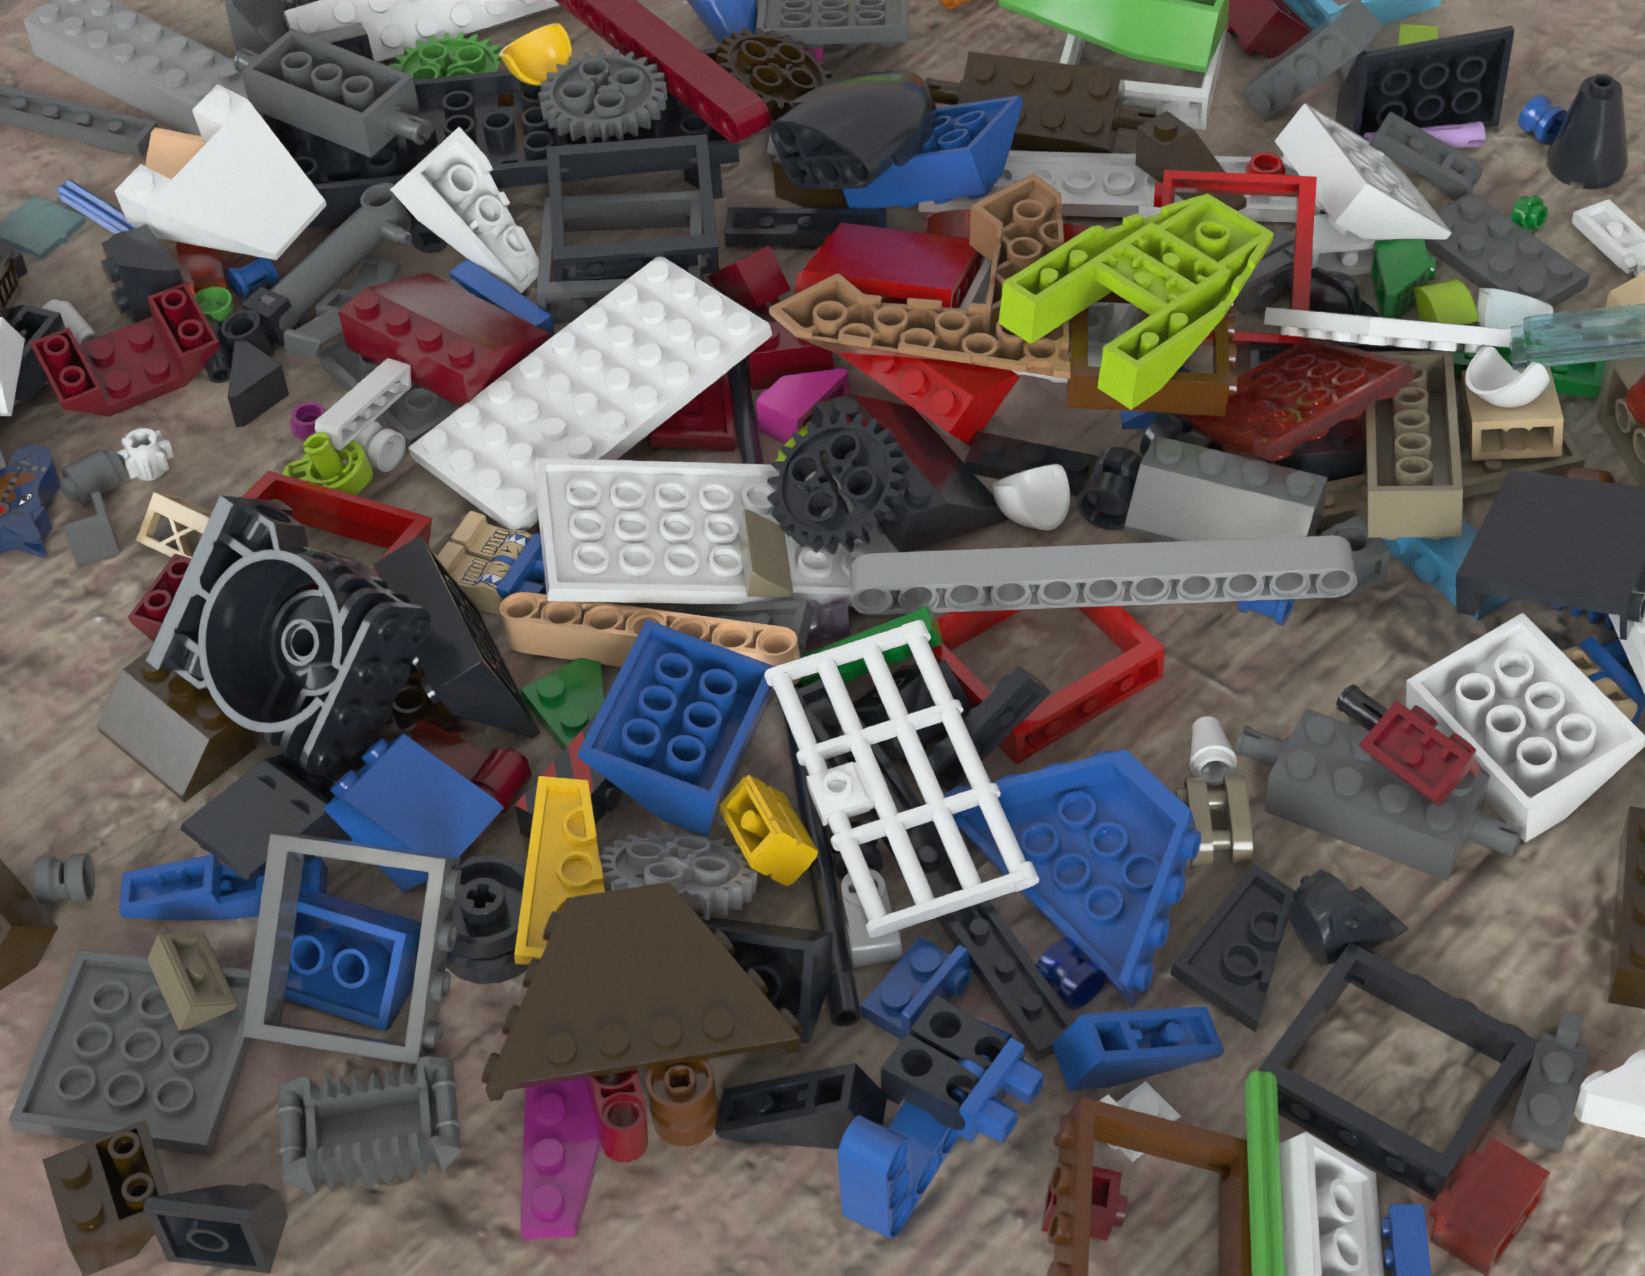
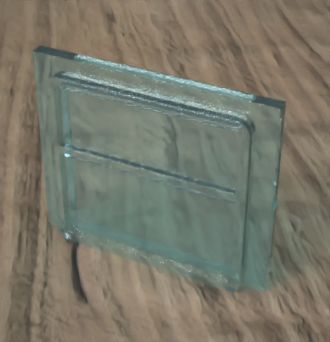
[1510,303,1645,370]

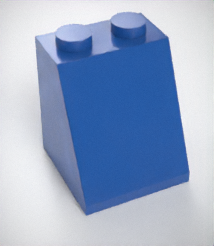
[323,734,504,892]

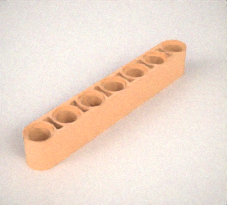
[499,592,802,689]

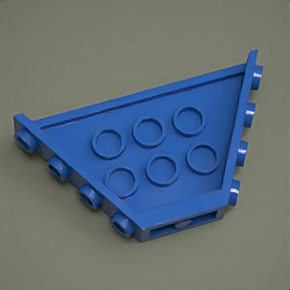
[943,749,1201,1008]

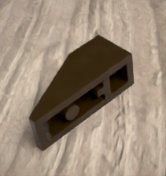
[1135,111,1247,211]

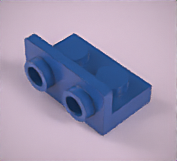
[861,937,972,1040]

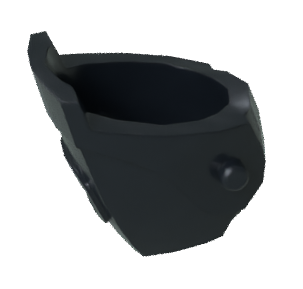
[1288,869,1409,964]

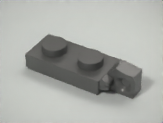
[1509,1010,1590,1152]

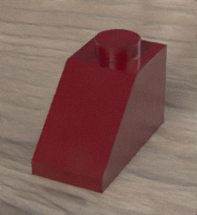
[707,246,791,314]

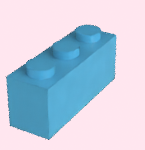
[1381,519,1510,621]

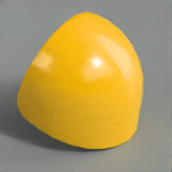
[499,23,572,86]

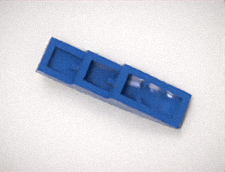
[119,854,328,921]

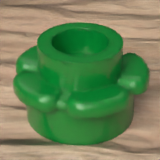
[1511,195,1548,233]

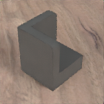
[63,491,120,567]

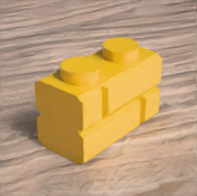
[719,775,818,886]

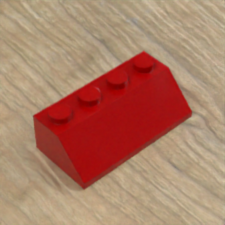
[836,297,1020,447]

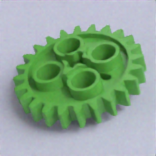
[389,32,502,80]

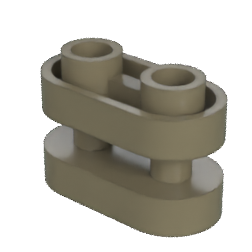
[1175,775,1253,866]

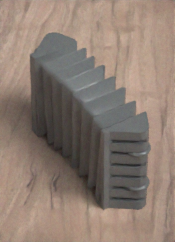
[276,1056,462,1194]

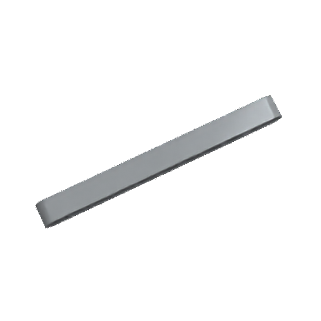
[850,535,1357,615]

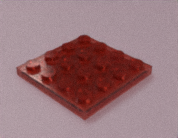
[1180,338,1415,461]

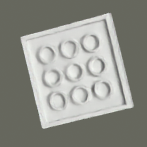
[1264,307,1512,353]

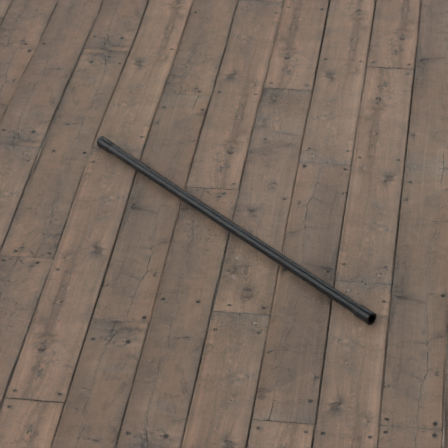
[727,297,861,1026]

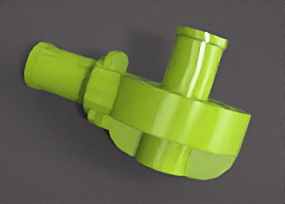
[247,432,373,502]

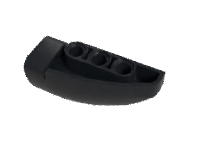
[770,71,938,190]

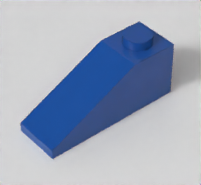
[1052,1006,1225,1091]

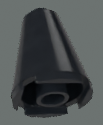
[1547,74,1628,190]

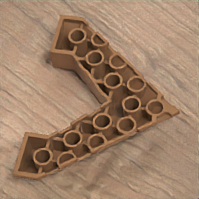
[769,173,1071,379]

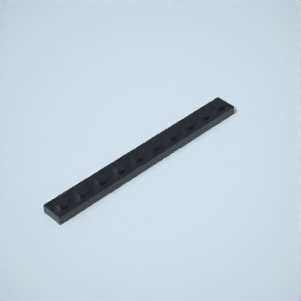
[796,679,1075,1062]

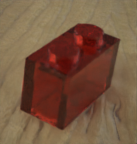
[1429,1138,1550,1276]

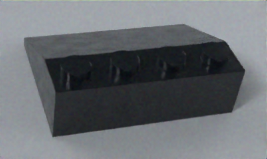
[1335,26,1515,140]
[811,394,1009,552]
[373,535,541,738]

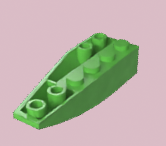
[998,0,1229,73]

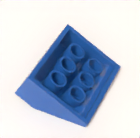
[842,95,1023,209]
[578,619,775,837]

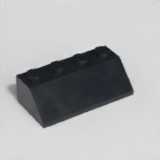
[700,917,834,1043]

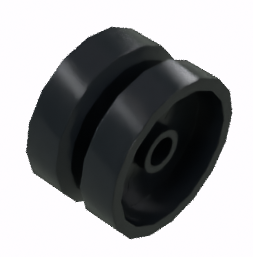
[446,855,529,984]

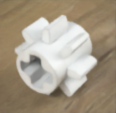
[117,428,174,481]

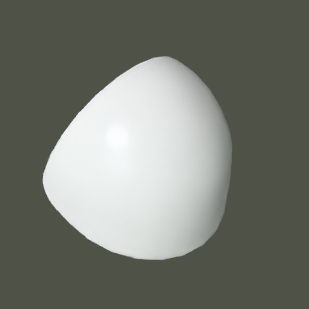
[1476,288,1553,346]
[1465,345,1550,408]
[992,464,1070,531]

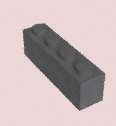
[1240,0,1383,121]

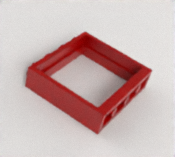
[1146,170,1317,348]
[201,471,432,593]
[915,606,1165,765]

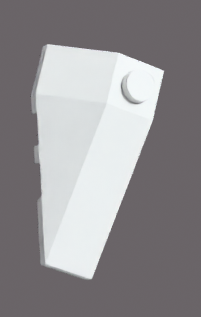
[390,127,539,294]

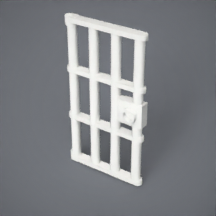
[764,620,1039,938]

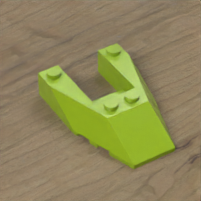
[999,194,1274,410]

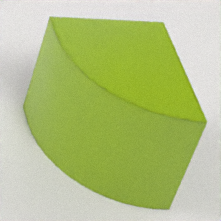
[1414,279,1479,325]

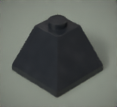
[143,1183,288,1274]

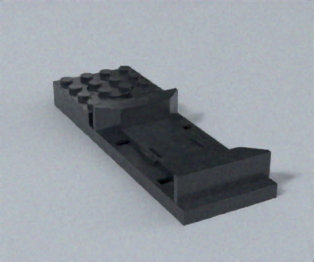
[263,48,740,228]

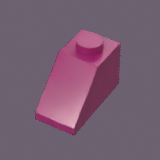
[756,368,850,444]

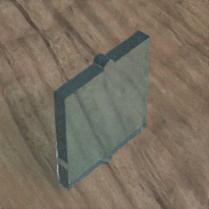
[0,195,86,260]

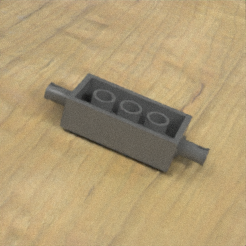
[234,29,432,157]
[1235,708,1523,881]

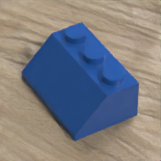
[285,886,422,1031]

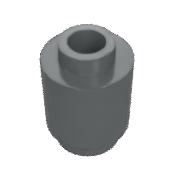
[59,448,127,506]

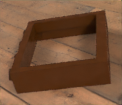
[1067,291,1237,416]
[1047,1097,1252,1276]

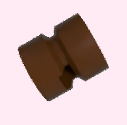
[645,1059,719,1147]

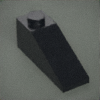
[715,1063,887,1149]

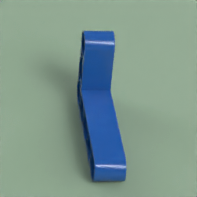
[838,1018,1013,1239]

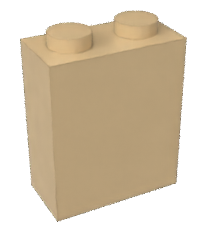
[1461,366,1564,461]

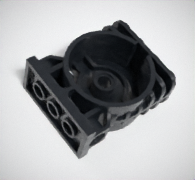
[146,495,431,776]

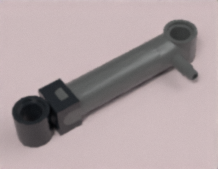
[221,182,412,357]

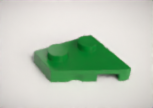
[520,658,605,751]

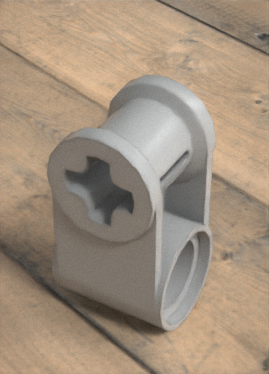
[841,869,902,968]

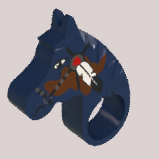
[0,444,60,558]

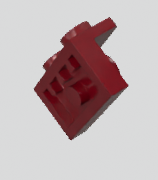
[1359,700,1481,807]

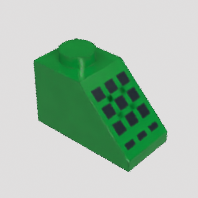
[1370,239,1436,319]

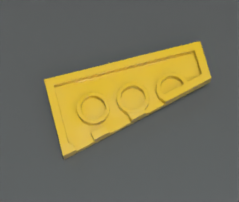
[514,776,605,965]

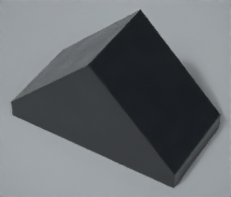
[227,339,289,427]

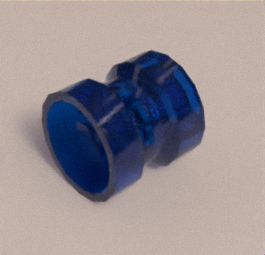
[1036,937,1107,1009]

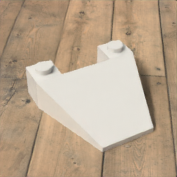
[115,84,326,260]

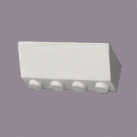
[1280,1132,1384,1276]

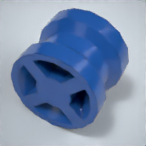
[1518,95,1567,145]

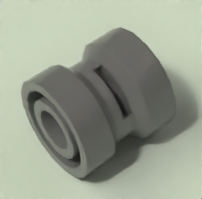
[33,853,95,905]

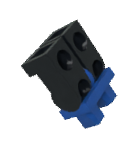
[881,995,1044,1143]

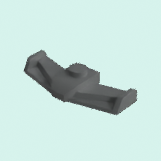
[284,256,401,357]

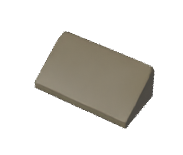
[738,509,793,598]
[148,931,237,1031]

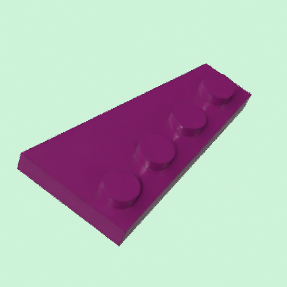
[520,1078,602,1240]

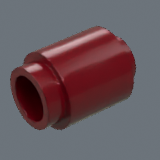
[470,748,532,819]

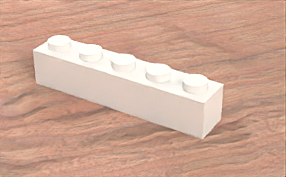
[315,358,411,451]

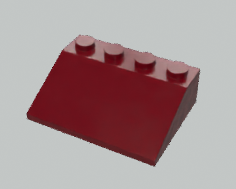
[338,272,552,407]

